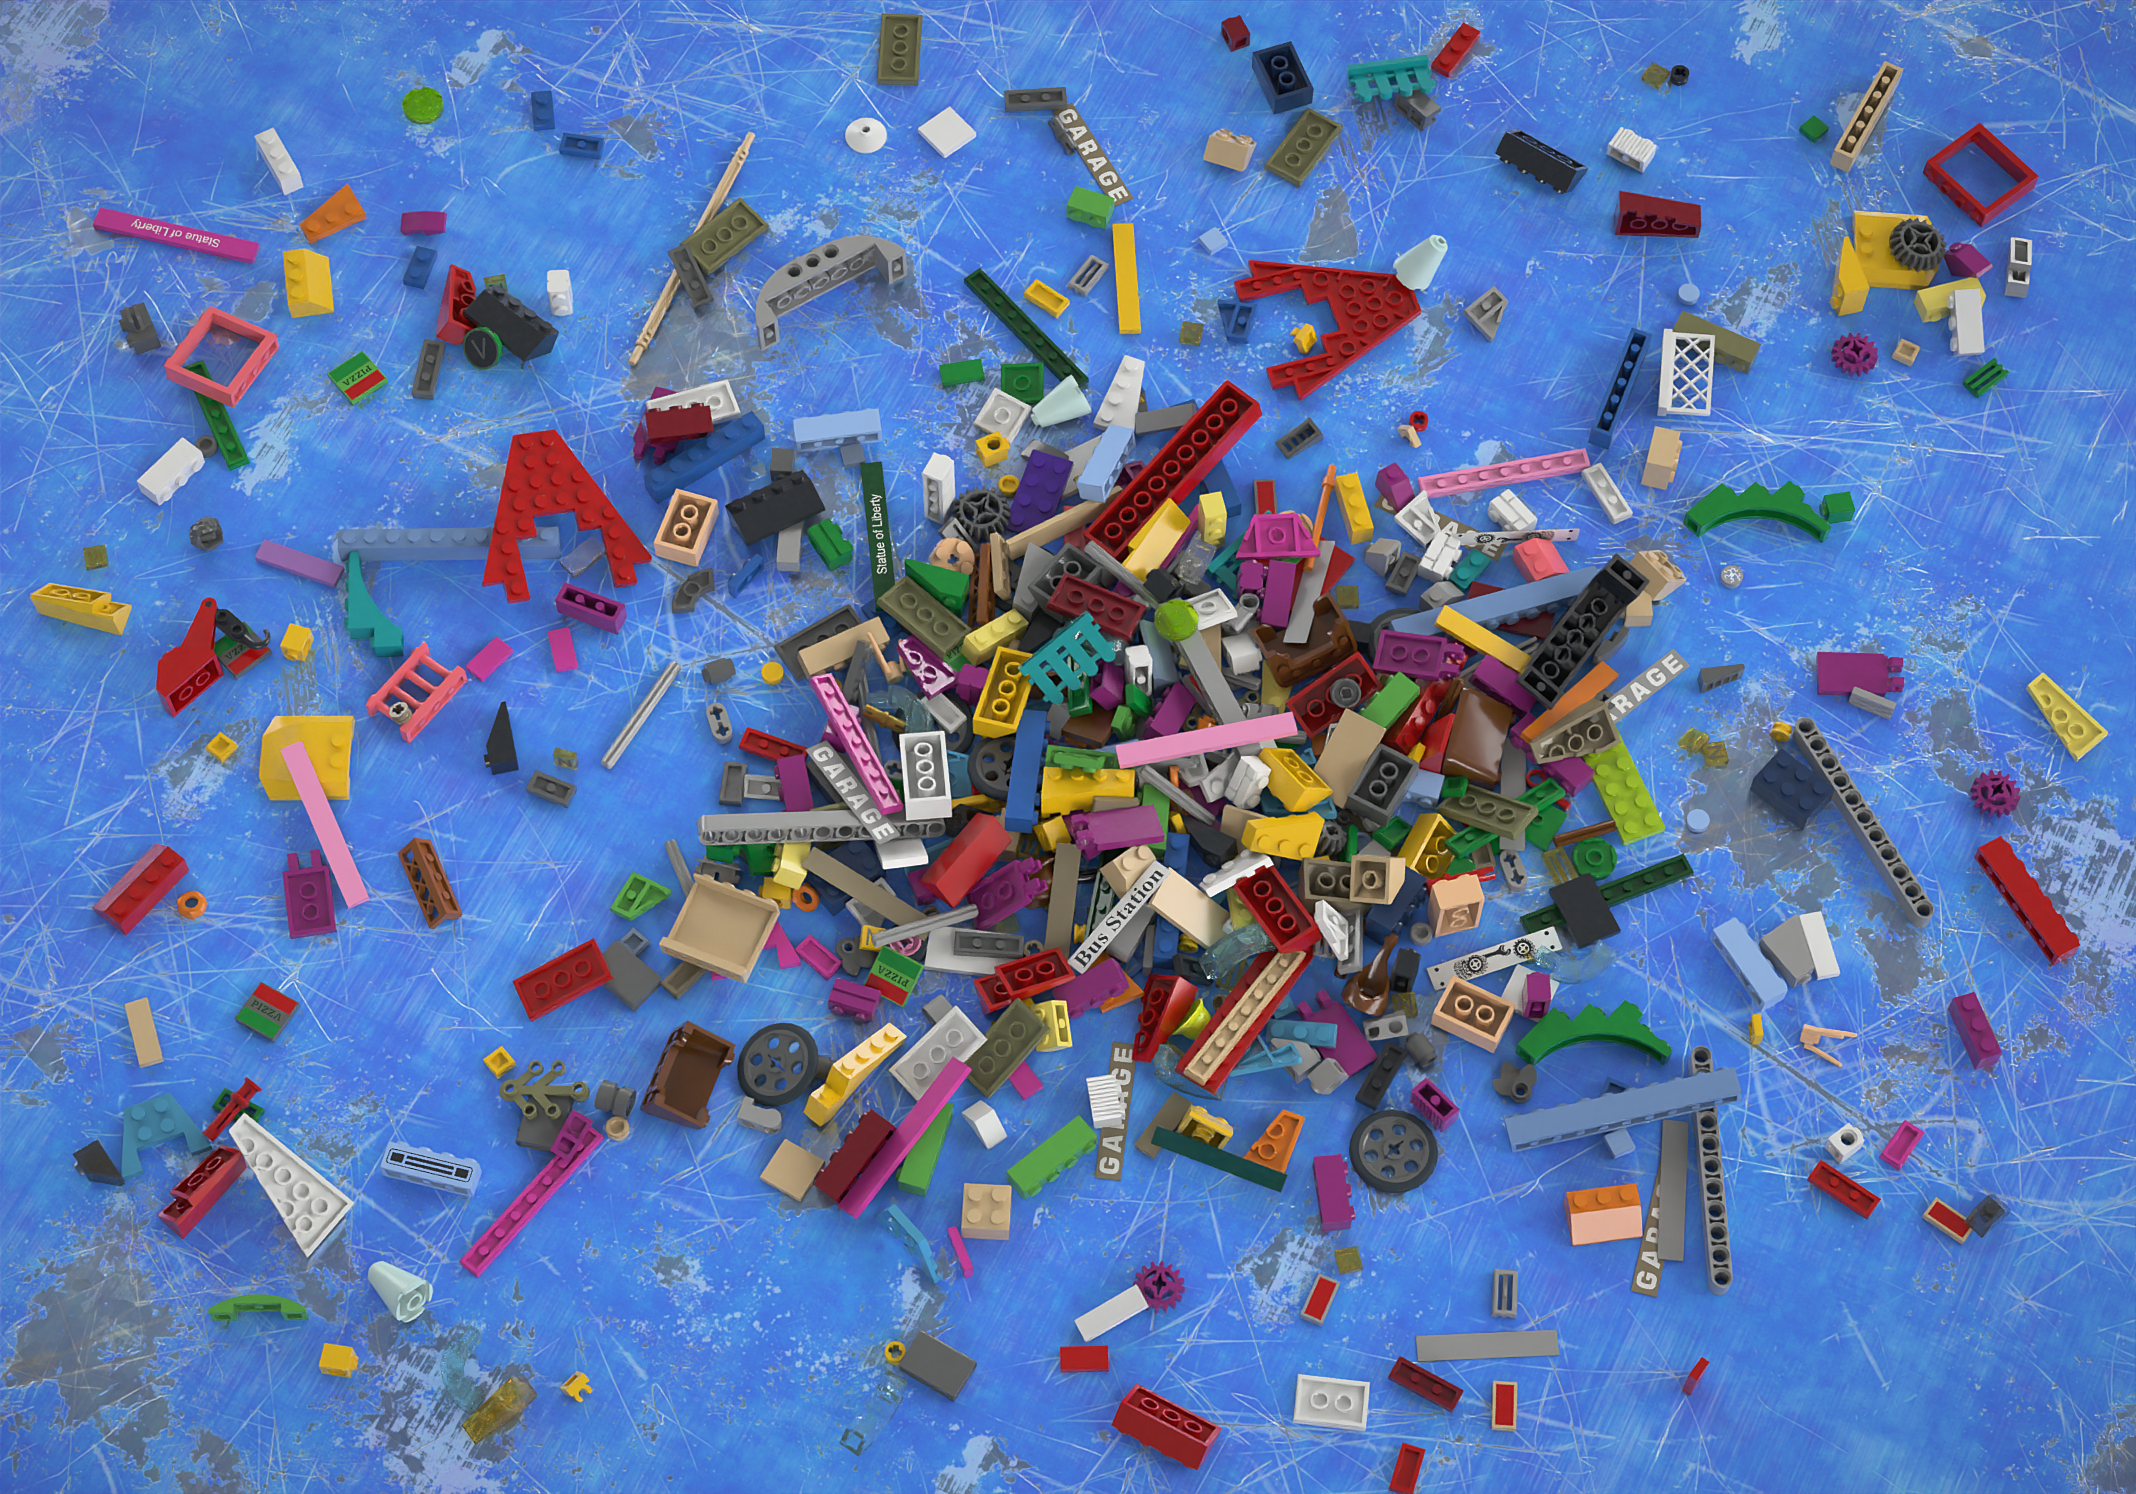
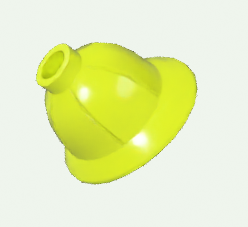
[1172,998,1211,1040]

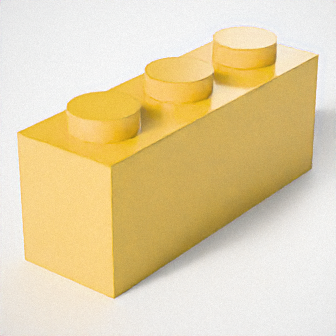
[1334,472,1374,545]

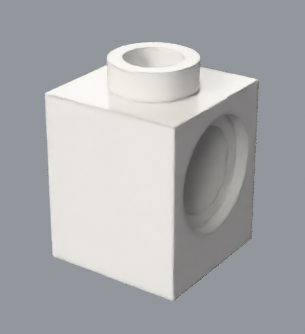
[1824,1123,1865,1164]

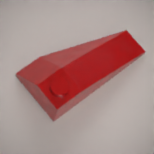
[436,264,478,345]
[1131,974,1198,1063]

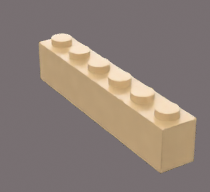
[1830,61,1903,173]

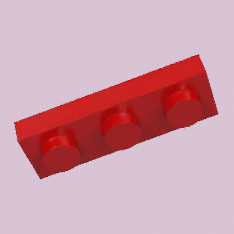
[1431,22,1481,78]
[738,727,809,763]
[1807,1160,1881,1220]

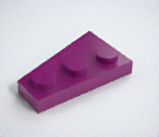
[896,634,957,701]

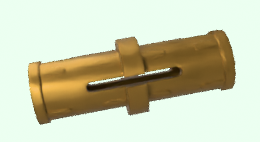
[862,703,908,734]

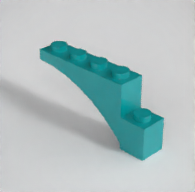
[344,551,404,657]

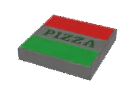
[214,621,272,680]
[234,982,300,1043]

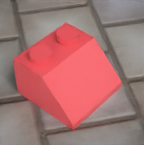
[1512,538,1570,584]

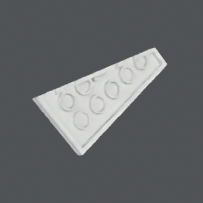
[228,1113,354,1258]

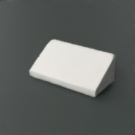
[743,774,782,800]

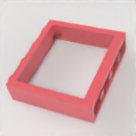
[164,306,279,408]

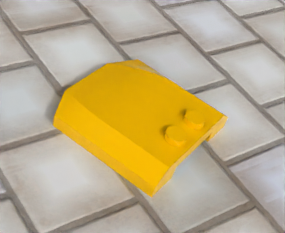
[1852,210,1938,290]
[259,716,355,800]

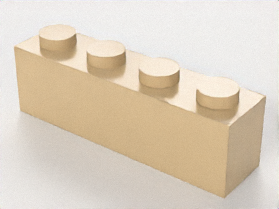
[797,616,890,681]

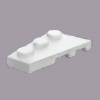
[1198,849,1274,897]

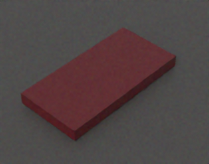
[1046,573,1146,642]
[1467,581,1555,641]

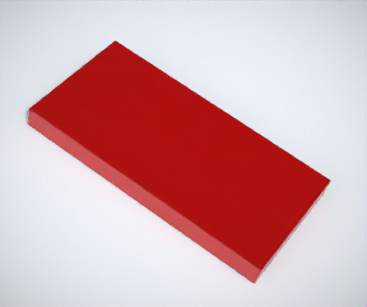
[1289,536,1355,614]
[512,938,614,1022]

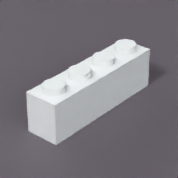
[922,452,955,525]

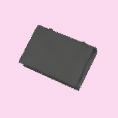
[602,940,662,1012]
[515,1083,574,1154]
[898,1330,977,1402]

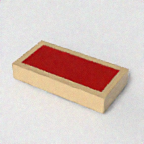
[1922,1197,1976,1245]
[1491,1381,1517,1432]

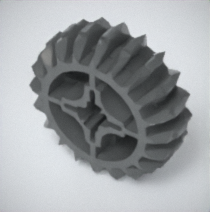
[1888,217,1946,272]
[952,485,1011,542]

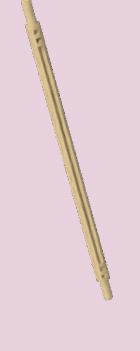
[628,132,755,366]

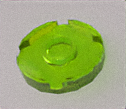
[402,87,444,125]
[1154,599,1198,641]

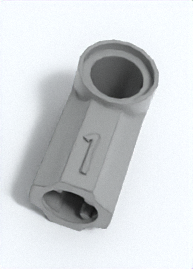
[1222,593,1259,636]

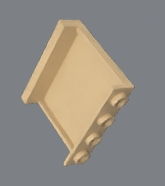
[659,873,780,984]

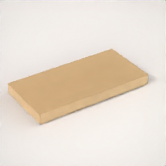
[1313,708,1387,809]
[1148,867,1231,958]

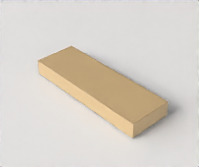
[990,532,1011,601]
[124,997,164,1068]

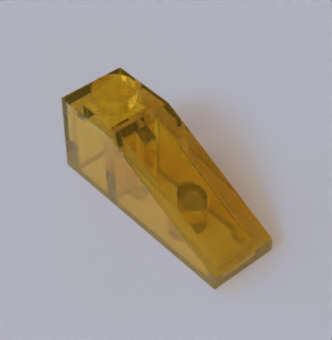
[462,1377,539,1444]

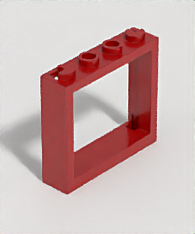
[1923,123,2039,227]

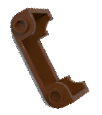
[1250,592,1358,688]
[1441,686,1516,792]
[640,1021,736,1130]

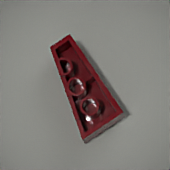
[1614,190,1701,238]
[814,1109,897,1204]

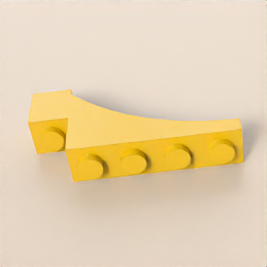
[803,1023,907,1127]

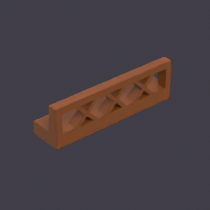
[968,543,996,633]
[397,838,463,929]

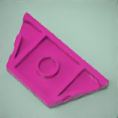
[1235,513,1321,560]

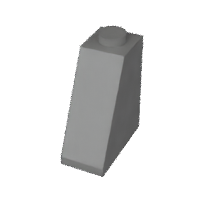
[1759,914,1814,988]

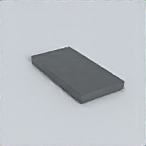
[774,604,863,682]

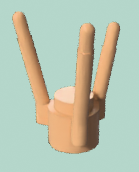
[867,632,907,684]
[1799,1024,1857,1067]

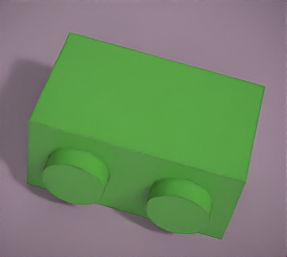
[1066,186,1115,229]

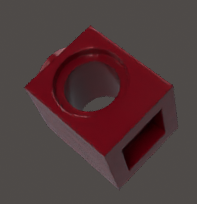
[1221,15,1250,52]

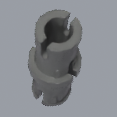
[1048,116,1079,155]

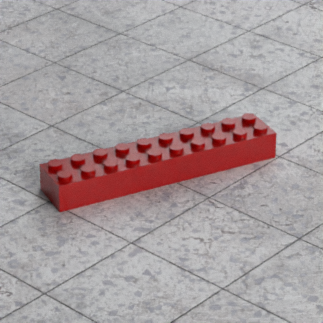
[1083,380,1262,564]

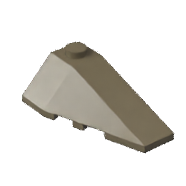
[1529,698,1621,764]

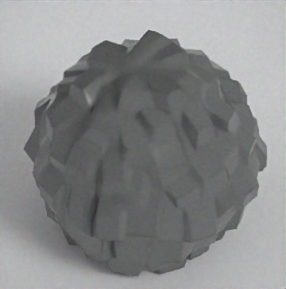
[189,516,223,552]

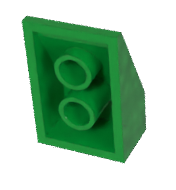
[905,558,970,619]

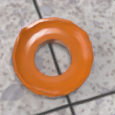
[1168,766,1180,788]
[792,882,819,912]
[176,891,207,919]

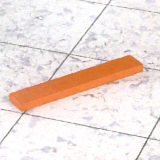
[1520,661,1619,744]

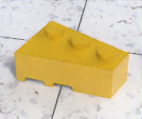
[1241,812,1325,861]

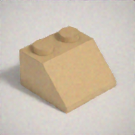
[1099,844,1156,900]
[1350,855,1406,905]

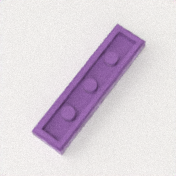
[255,539,345,588]

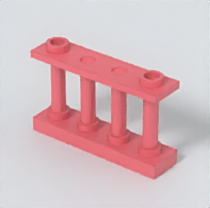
[366,642,467,743]

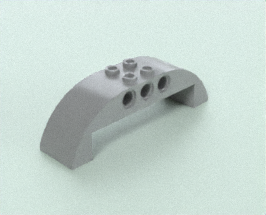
[755,235,907,351]

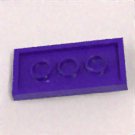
[1003,449,1074,534]

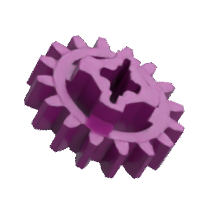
[1831,333,1878,377]
[1970,770,2021,818]
[1133,1261,1185,1314]

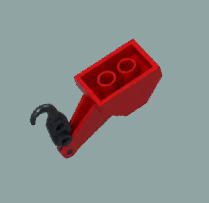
[156,597,271,718]

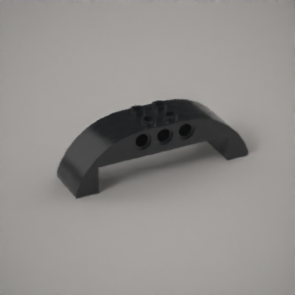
[1515,553,1650,710]

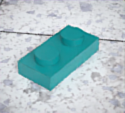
[1447,548,1492,593]

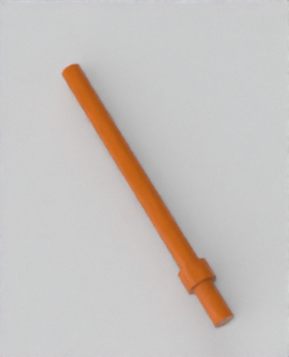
[1303,464,1337,572]

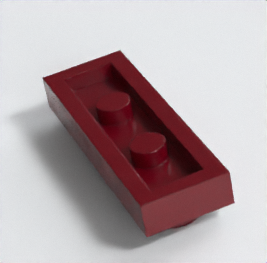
[1388,1356,1464,1413]

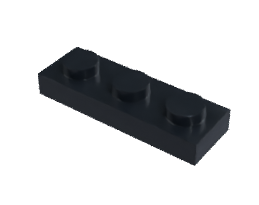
[1355,1041,1408,1111]

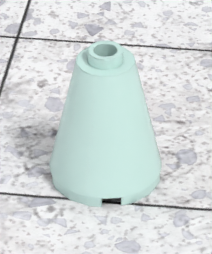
[1393,235,1448,291]
[1030,375,1092,428]
[368,1261,433,1322]

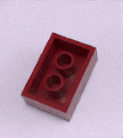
[641,403,713,445]

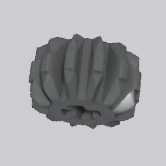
[1316,819,1347,856]

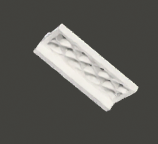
[1657,329,1715,416]

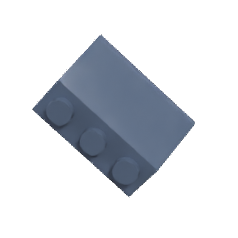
[1138,620,1183,699]

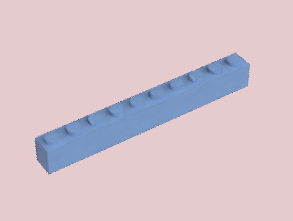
[337,527,561,561]
[1388,565,1598,642]
[1505,1067,1742,1153]

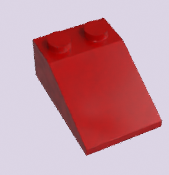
[1416,713,1455,774]

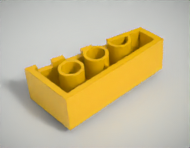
[1041,767,1135,818]

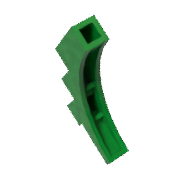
[1683,480,1831,543]
[1515,1000,1673,1066]

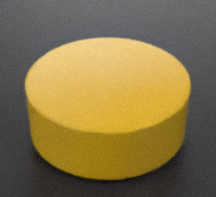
[998,475,1020,497]
[761,662,784,685]

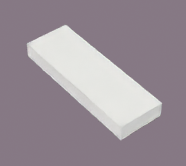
[1581,462,1633,525]
[1799,911,1840,980]
[1074,1285,1149,1342]

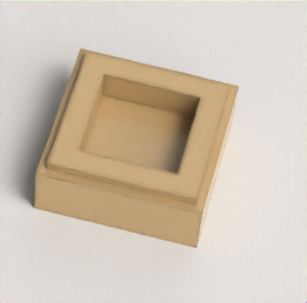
[1892,338,1921,367]

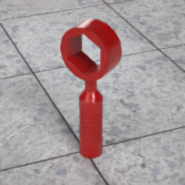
[1526,769,1571,811]

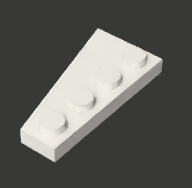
[1093,355,1145,431]
[1199,739,1277,803]

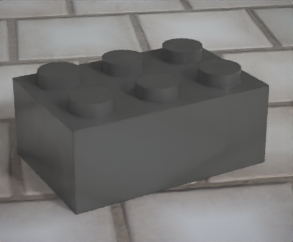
[1346,743,1420,828]

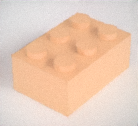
[654,489,719,567]
[1426,874,1485,938]
[1431,975,1516,1053]

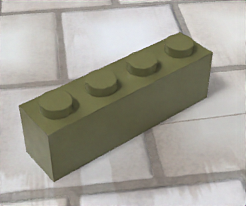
[1672,311,1761,374]

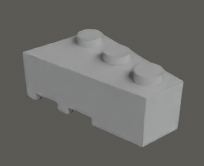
[1012,541,1055,624]

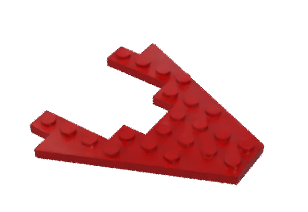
[1234,260,1421,401]
[482,429,652,604]

